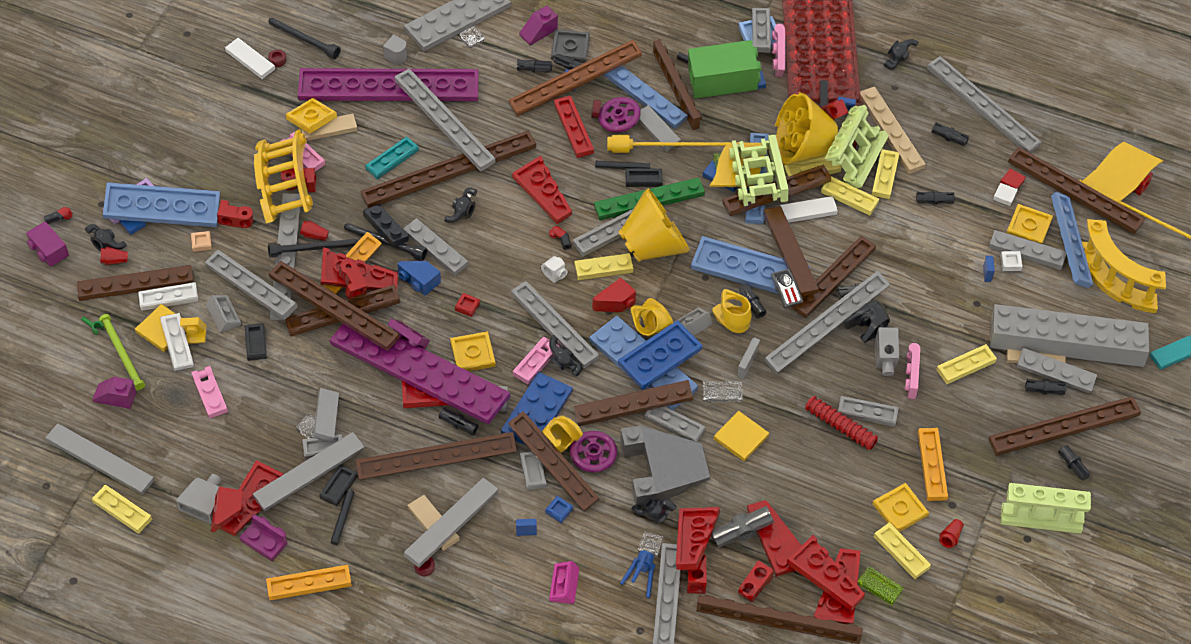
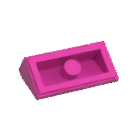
[549,561,579,604]

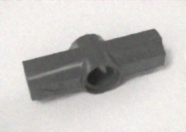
[712,506,774,548]

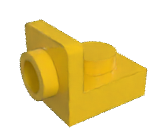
[180,317,207,344]

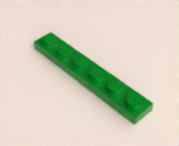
[594,177,705,221]

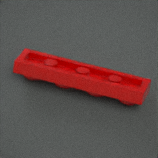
[554,96,594,158]

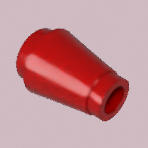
[300,220,329,241]
[100,247,128,265]
[939,519,964,548]

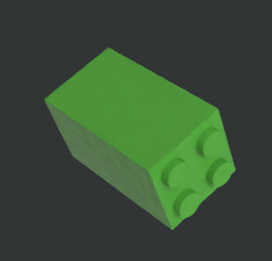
[688,40,761,99]

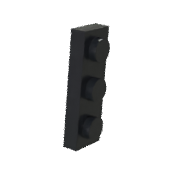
[363,204,409,247]

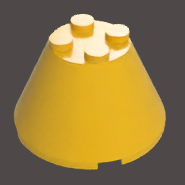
[775,92,838,165]
[618,188,690,262]

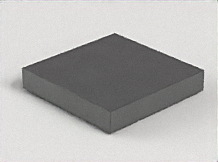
[551,29,590,63]

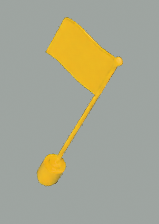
[607,135,768,187]
[1079,142,1191,239]

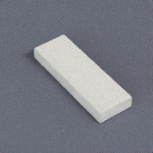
[225,38,275,79]
[779,196,838,223]
[138,282,198,311]
[160,313,194,371]

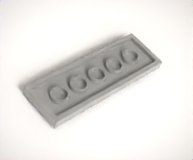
[404,0,511,52]

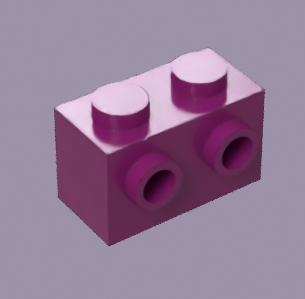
[26,221,69,267]

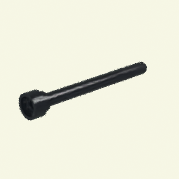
[268,18,341,60]
[344,223,427,261]
[268,239,358,258]

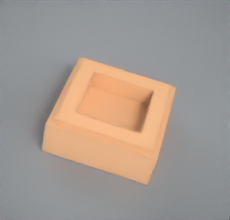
[191,231,212,252]

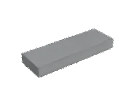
[752,8,771,53]
[638,105,681,151]
[313,388,339,441]
[838,396,899,427]
[644,407,706,442]

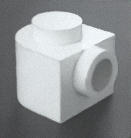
[541,256,568,283]

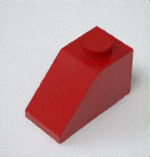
[592,277,636,312]
[210,486,245,532]

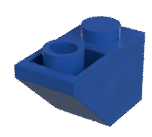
[397,261,441,296]

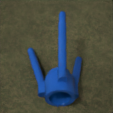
[620,550,656,598]

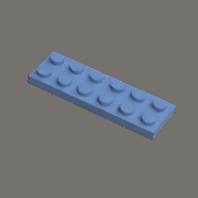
[103,183,220,227]
[691,236,810,294]
[589,316,698,410]

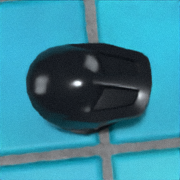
[843,300,890,343]

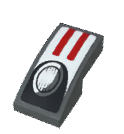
[770,269,803,308]

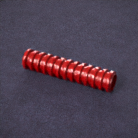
[805,396,878,451]

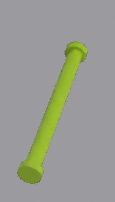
[99,314,145,391]

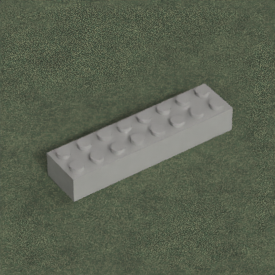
[990,304,1149,367]

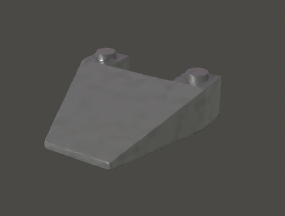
[620,426,710,508]

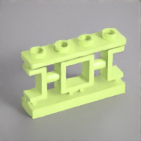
[825,105,889,188]
[729,134,788,206]
[1001,483,1091,534]

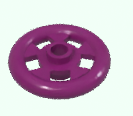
[598,97,641,133]
[570,431,617,473]

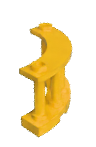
[254,129,313,223]
[1082,219,1166,313]

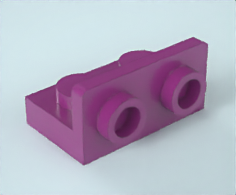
[388,318,430,350]
[240,514,288,562]

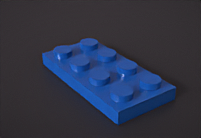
[618,320,703,390]
[501,372,573,446]

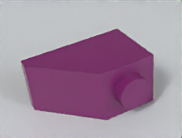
[519,5,558,45]
[92,377,137,409]

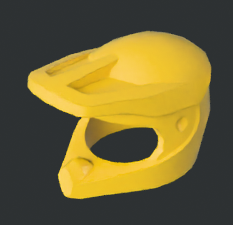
[712,289,752,333]
[631,298,673,337]
[542,416,583,453]

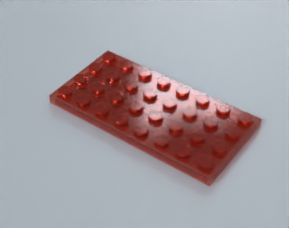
[782,0,861,103]

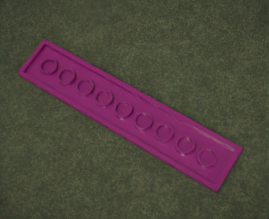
[298,68,479,101]
[329,324,511,425]

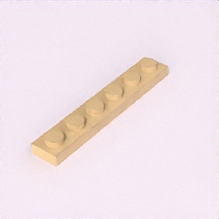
[858,86,926,174]

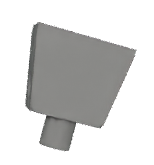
[874,328,899,376]
[176,474,222,524]

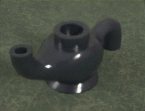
[884,39,919,69]
[444,187,477,223]
[85,224,127,252]
[549,334,582,376]
[631,499,677,524]

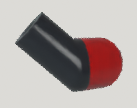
[44,207,73,224]
[549,226,572,250]

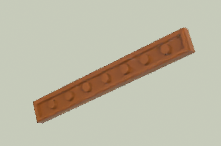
[508,39,642,117]

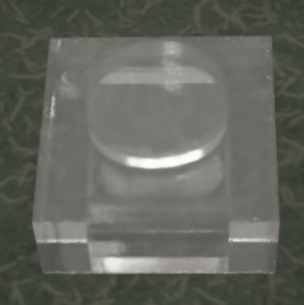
[459,26,484,49]
[296,413,315,438]
[638,531,663,558]

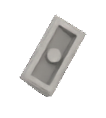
[206,295,242,332]
[673,307,712,336]

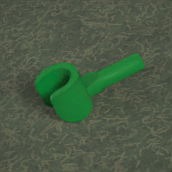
[81,316,104,335]

